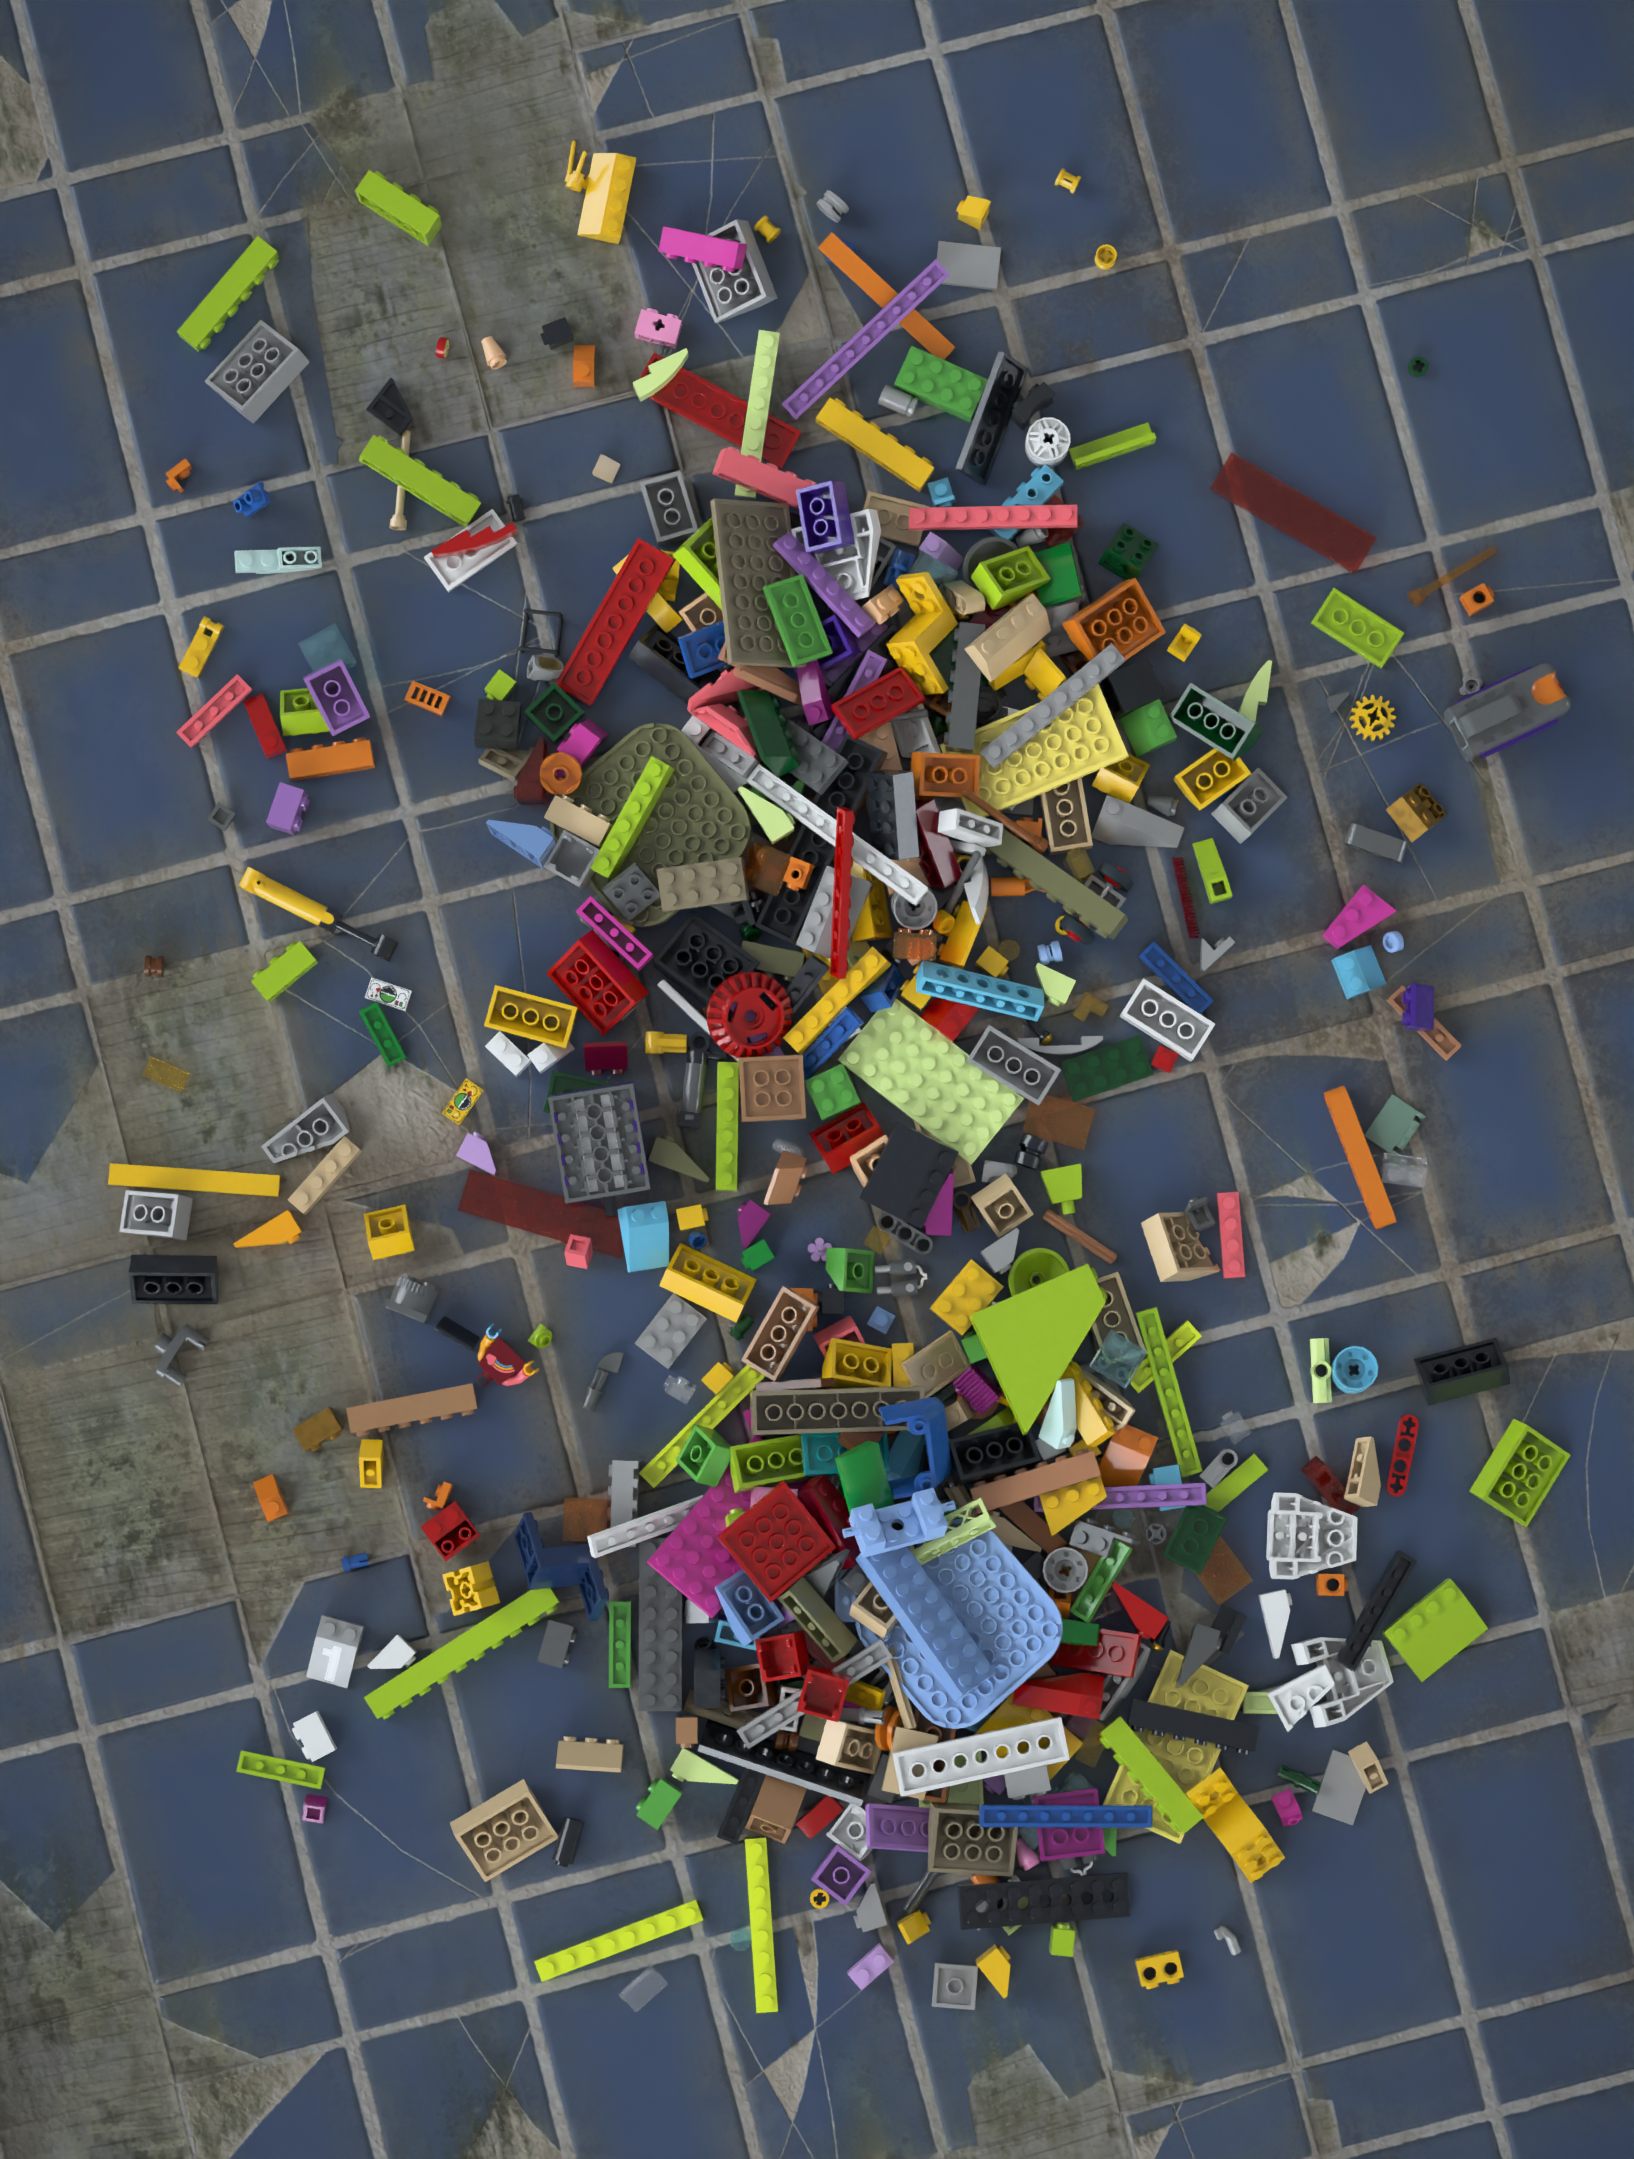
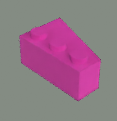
[1321,884,1396,949]

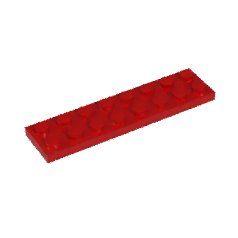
[634,353,802,470]
[556,538,676,706]

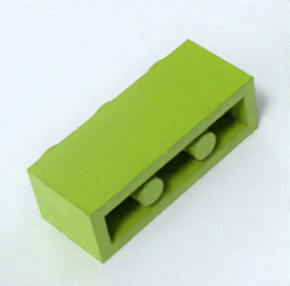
[251,941,318,1003]

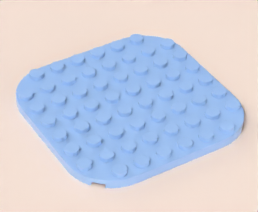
[856,1519,1063,1729]

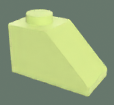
[1035,963,1076,1007]

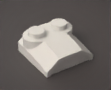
[826,1804,873,1862]

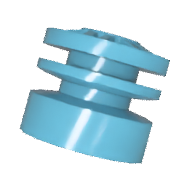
[1331,1346,1378,1394]

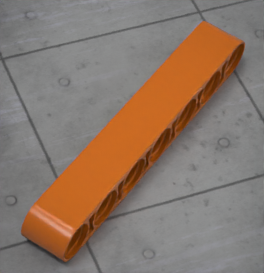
[1323,1085,1396,1230]

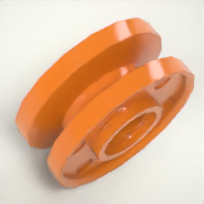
[875,1706,912,1751]

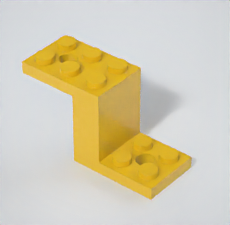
[886,572,958,695]
[1186,1768,1285,1883]

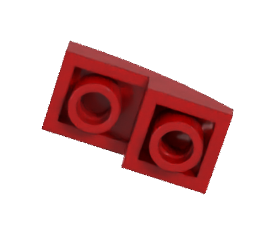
[796,1795,844,1839]

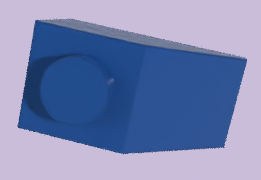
[860,964,905,1012]

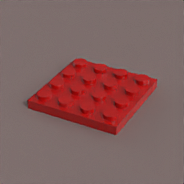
[716,1481,836,1603]

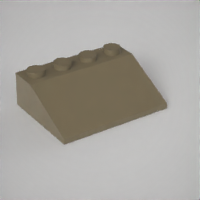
[928,1802,1018,1877]

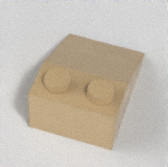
[849,1581,898,1639]

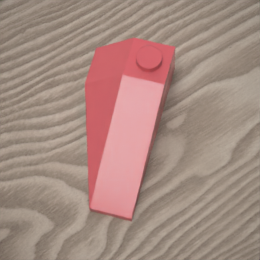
[687,667,765,712]

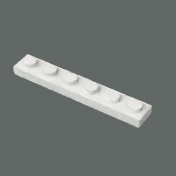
[587,1495,703,1558]

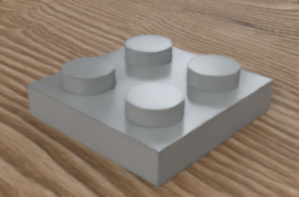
[932,1962,978,2010]

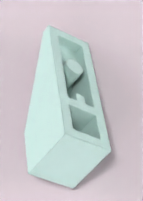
[1039,1378,1077,1449]

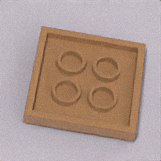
[739,1055,806,1122]

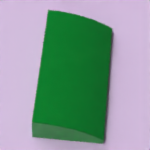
[835,1441,895,1525]

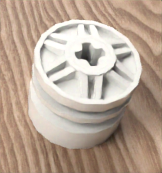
[1025,417,1070,468]

